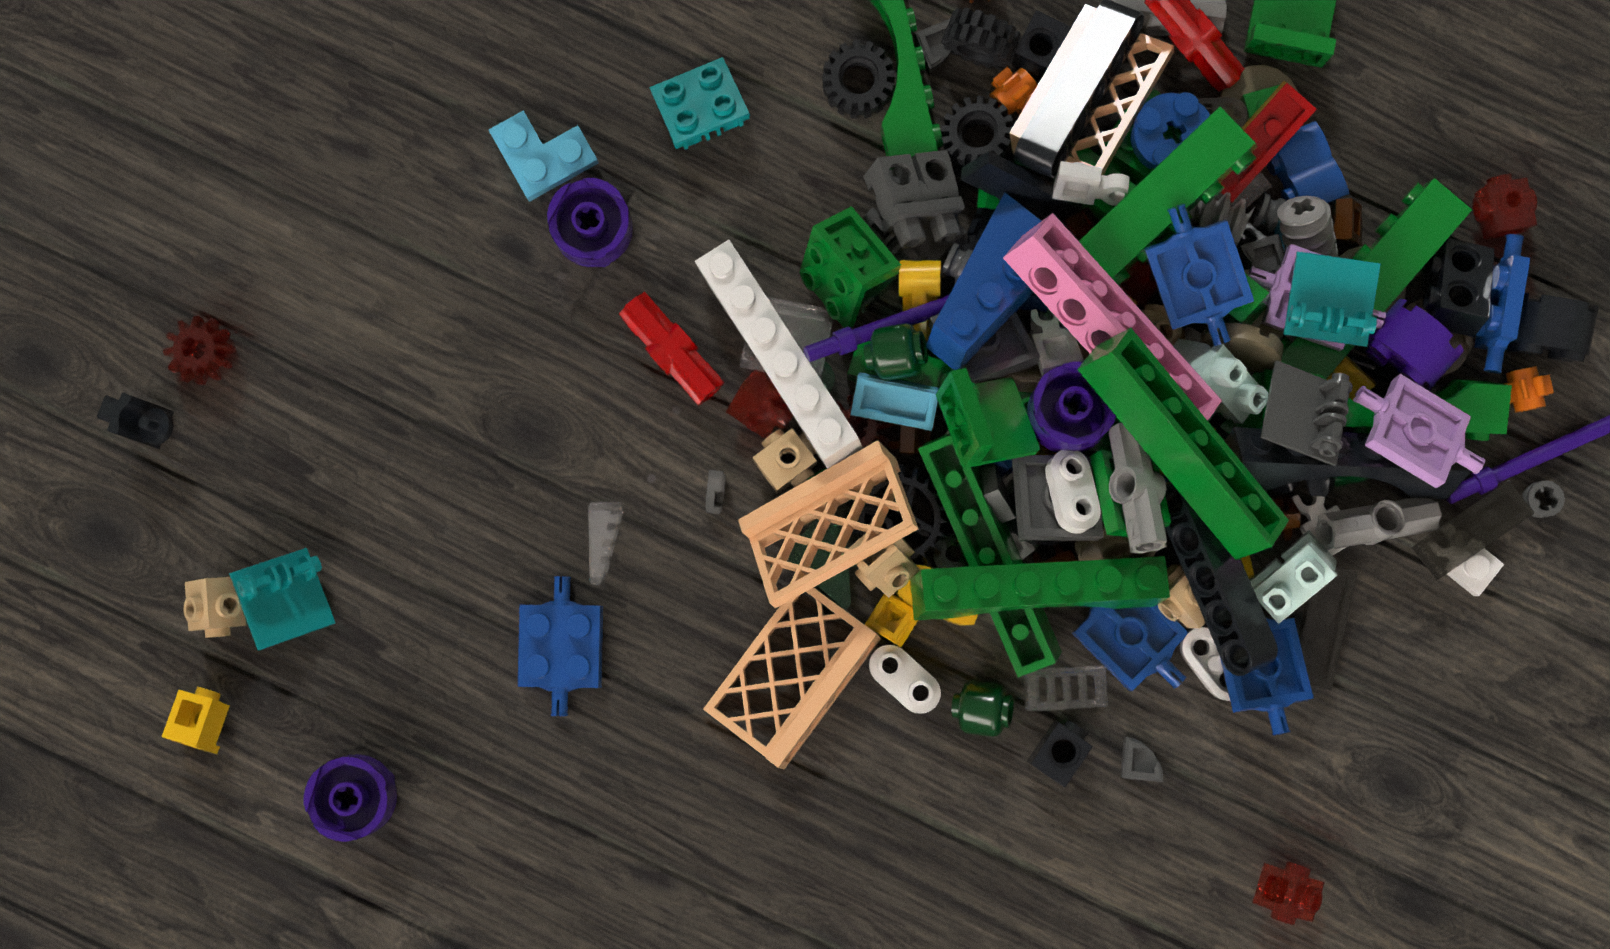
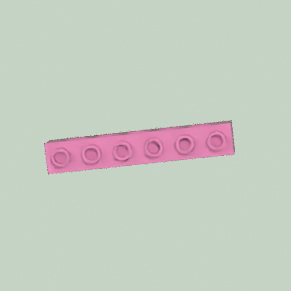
[1003,213,1222,421]

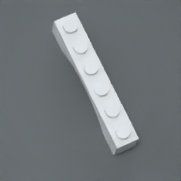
[695,240,863,469]

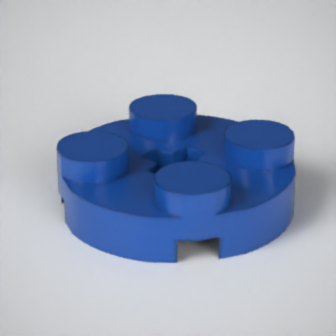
[1130,92,1210,170]

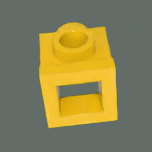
[162,687,230,754]

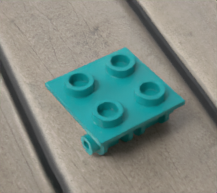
[649,57,750,150]
[1283,251,1381,347]
[229,548,335,651]

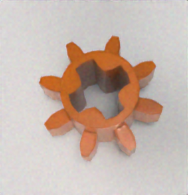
[989,67,1038,116]
[1505,366,1554,413]

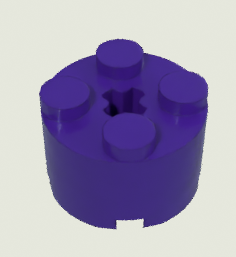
[547,178,633,267]
[1365,299,1464,390]
[1027,362,1116,453]
[303,754,397,842]

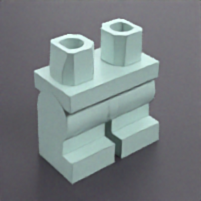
[1173,338,1269,424]
[1250,530,1337,624]

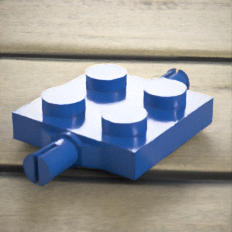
[1144,204,1254,346]
[1474,234,1530,374]
[518,576,603,716]
[1072,604,1189,691]
[1220,618,1314,736]

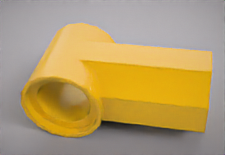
[899,260,942,342]

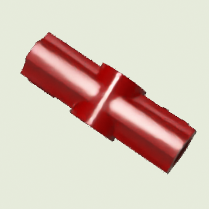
[1144,0,1245,92]
[619,291,724,406]

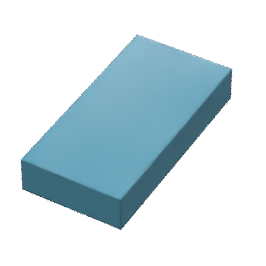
[851,372,939,431]

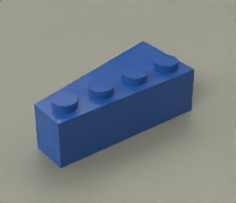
[926,192,1041,370]

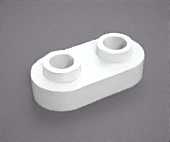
[1045,450,1101,534]
[1180,627,1230,701]
[869,645,941,714]

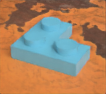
[489,110,599,202]

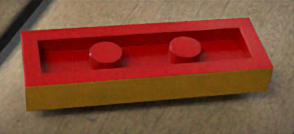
[1220,81,1317,203]

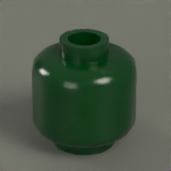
[864,323,928,381]
[951,680,1014,737]

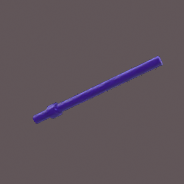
[803,295,949,362]
[1446,415,1610,504]

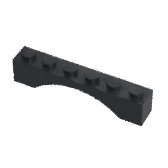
[1225,427,1471,499]

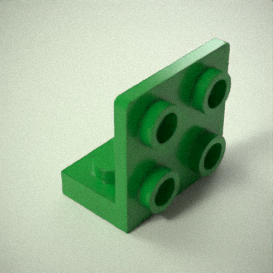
[1243,0,1336,68]
[799,206,901,328]
[936,368,1040,469]

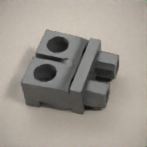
[863,150,965,249]

